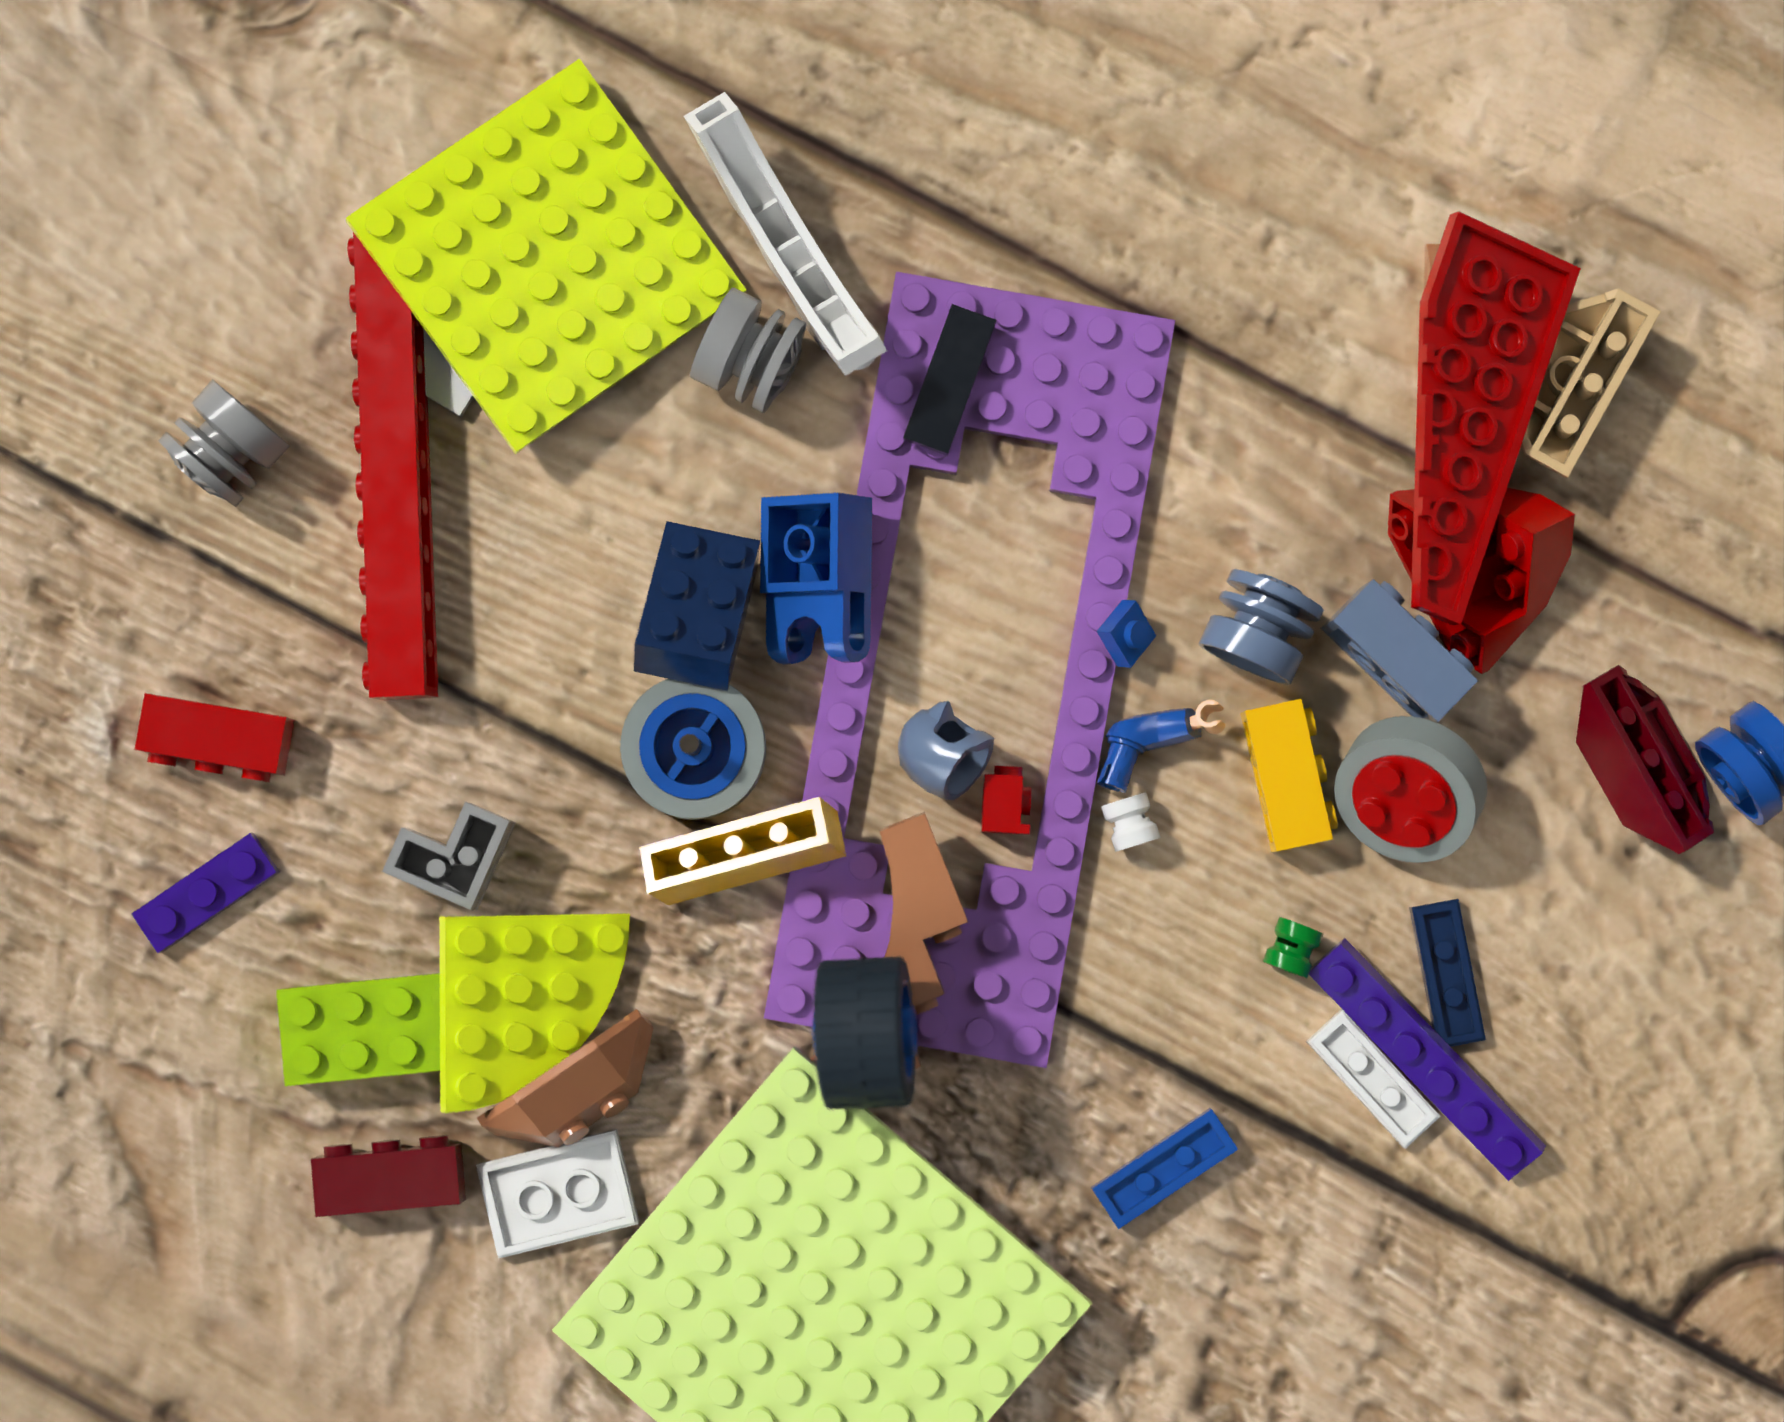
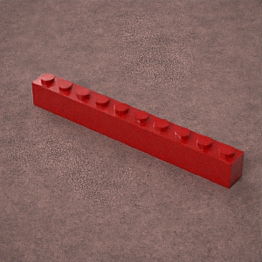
[347,232,438,701]

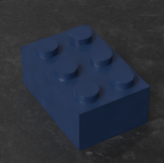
[634,521,760,691]

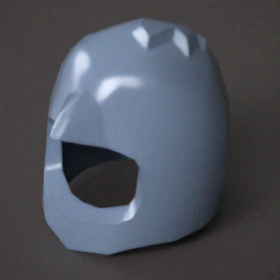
[898,701,995,801]

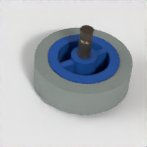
[620,679,766,820]

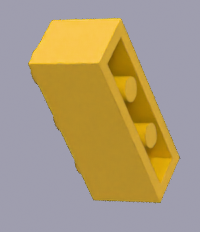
[1240,699,1338,852]

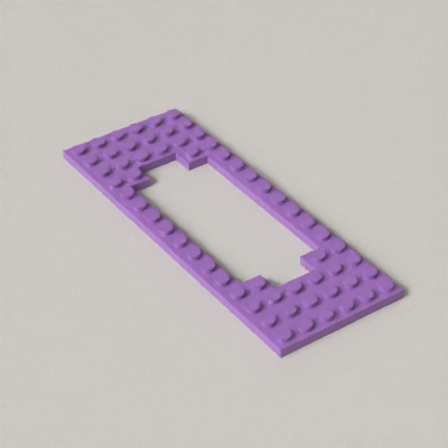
[764,272,1175,1068]

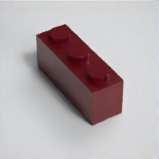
[311,1135,466,1217]

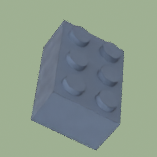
[1320,579,1478,723]

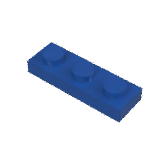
[1091,1108,1238,1229]

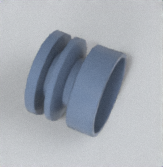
[1199,569,1324,685]

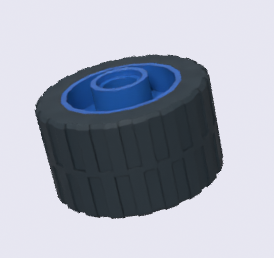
[813,956,918,1110]

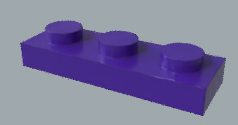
[131,833,280,953]

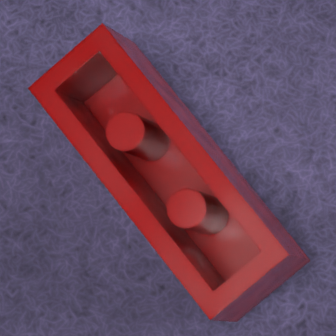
[134,693,295,783]

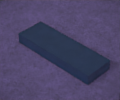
[1409,899,1486,1047]

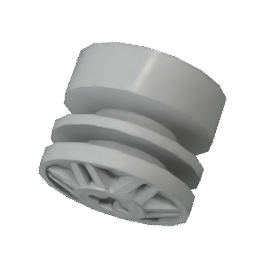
[690,287,807,413]
[158,379,289,507]

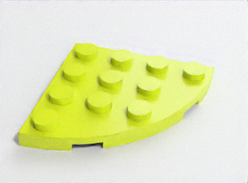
[439,913,630,1113]

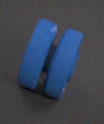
[1695,701,1784,825]

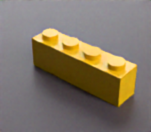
[640,797,846,905]

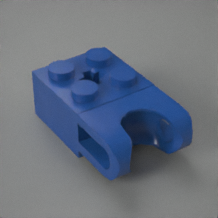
[760,493,872,665]

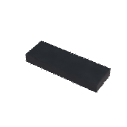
[903,304,997,456]

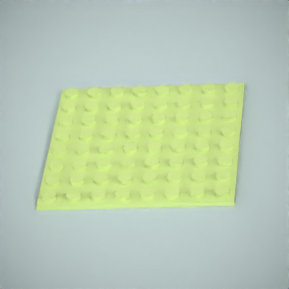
[552,1046,1092,1422]

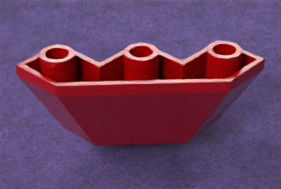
[1388,488,1575,674]

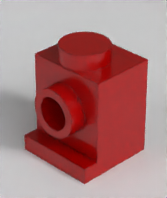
[980,766,1032,835]

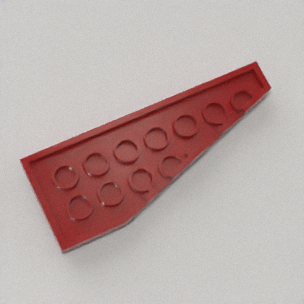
[1411,211,1581,625]

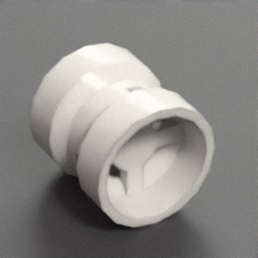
[1101,792,1161,852]

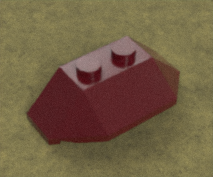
[1576,665,1714,854]

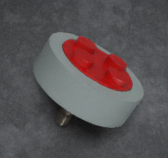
[1334,716,1487,863]

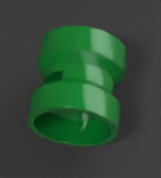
[1262,917,1324,979]

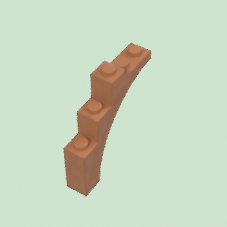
[810,812,968,1069]

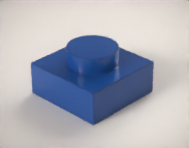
[1096,600,1156,668]

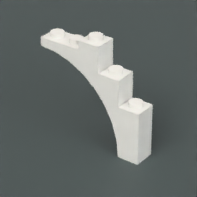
[684,92,887,376]

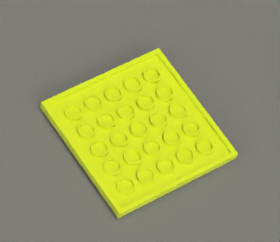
[346,58,747,454]

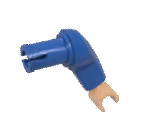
[1097,700,1226,793]

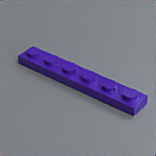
[1309,938,1546,1181]

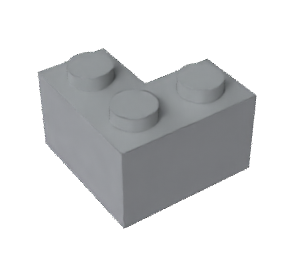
[382,802,516,910]

